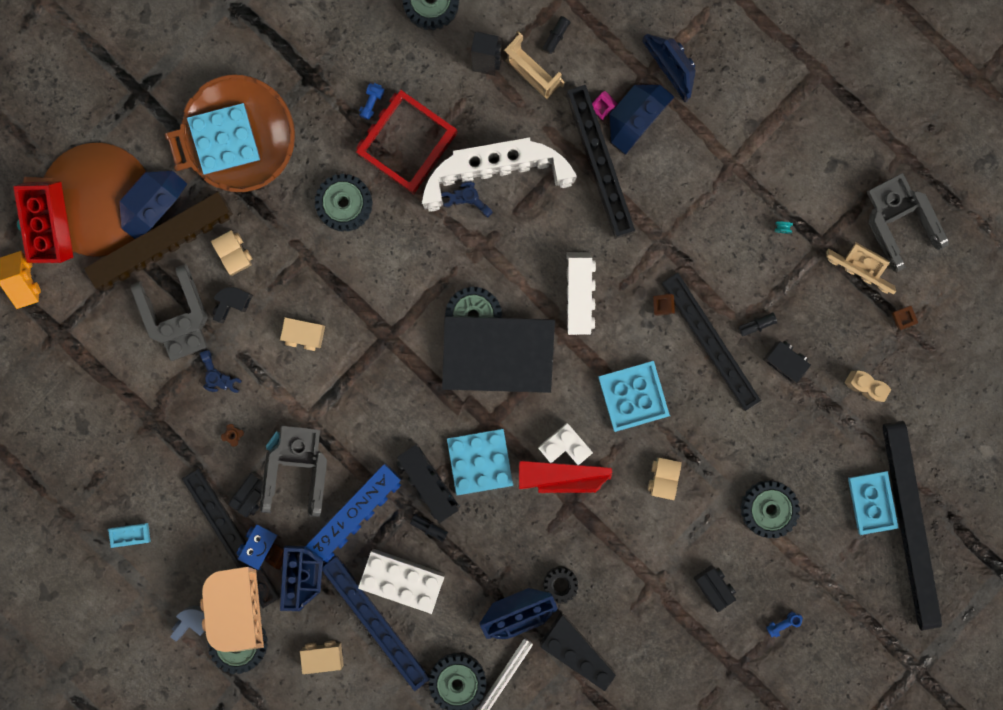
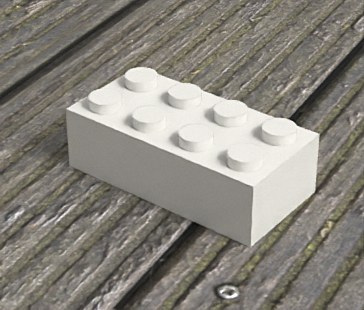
[358,549,445,614]

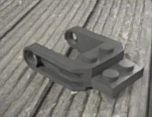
[866,173,949,273]
[131,264,208,361]
[260,426,327,517]

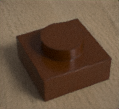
[653,294,675,316]
[891,306,918,331]
[264,543,284,570]

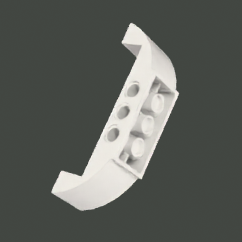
[422,138,577,211]

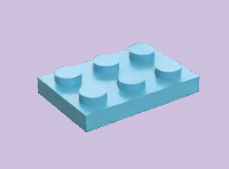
[848,471,898,535]

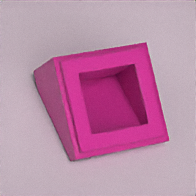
[592,91,618,120]

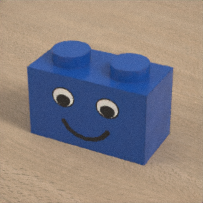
[236,525,277,570]

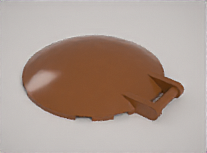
[164,75,295,192]
[23,143,146,257]

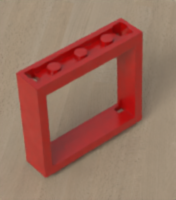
[356,90,458,195]

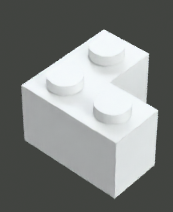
[538,423,593,465]

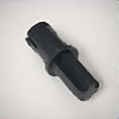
[543,16,571,54]
[738,312,777,336]
[410,515,448,542]

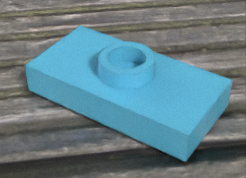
[108,523,151,548]

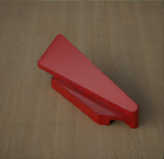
[519,461,612,493]

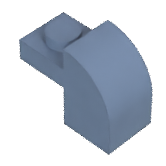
[170,606,205,641]

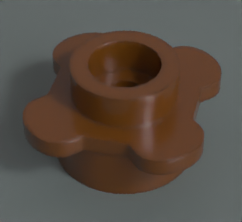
[221,424,244,447]

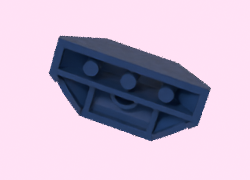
[642,34,696,103]
[609,85,674,155]
[119,171,187,239]
[280,546,323,611]
[479,588,558,639]

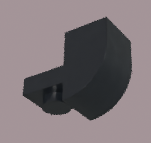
[212,287,253,324]

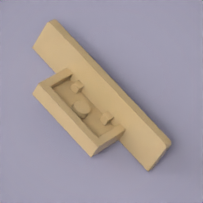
[826,242,896,294]

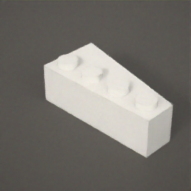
[567,252,596,335]

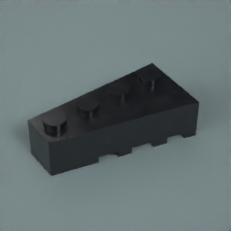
[540,611,616,691]

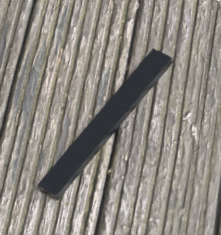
[661,272,761,411]
[182,468,280,608]

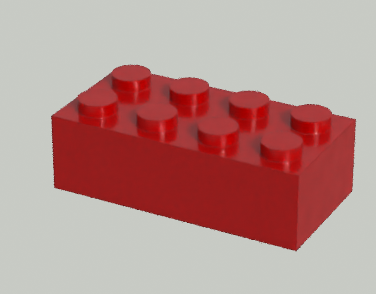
[13,181,74,263]

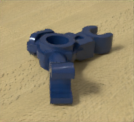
[441,182,493,218]
[200,350,242,393]

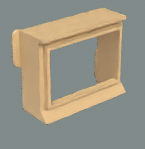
[504,31,565,99]

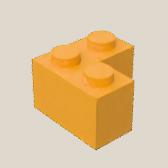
[0,251,41,309]

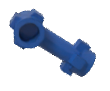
[359,83,385,120]
[766,611,803,638]

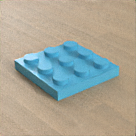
[187,103,260,175]
[598,361,670,432]
[447,429,513,495]

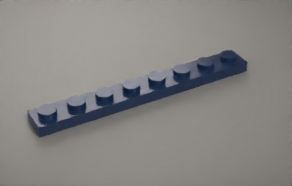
[322,556,430,691]

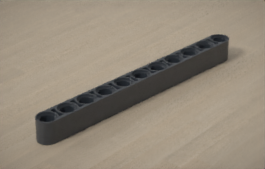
[882,420,942,631]

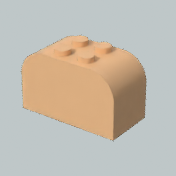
[200,567,264,652]

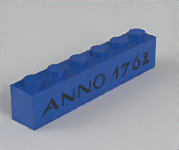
[305,463,402,563]

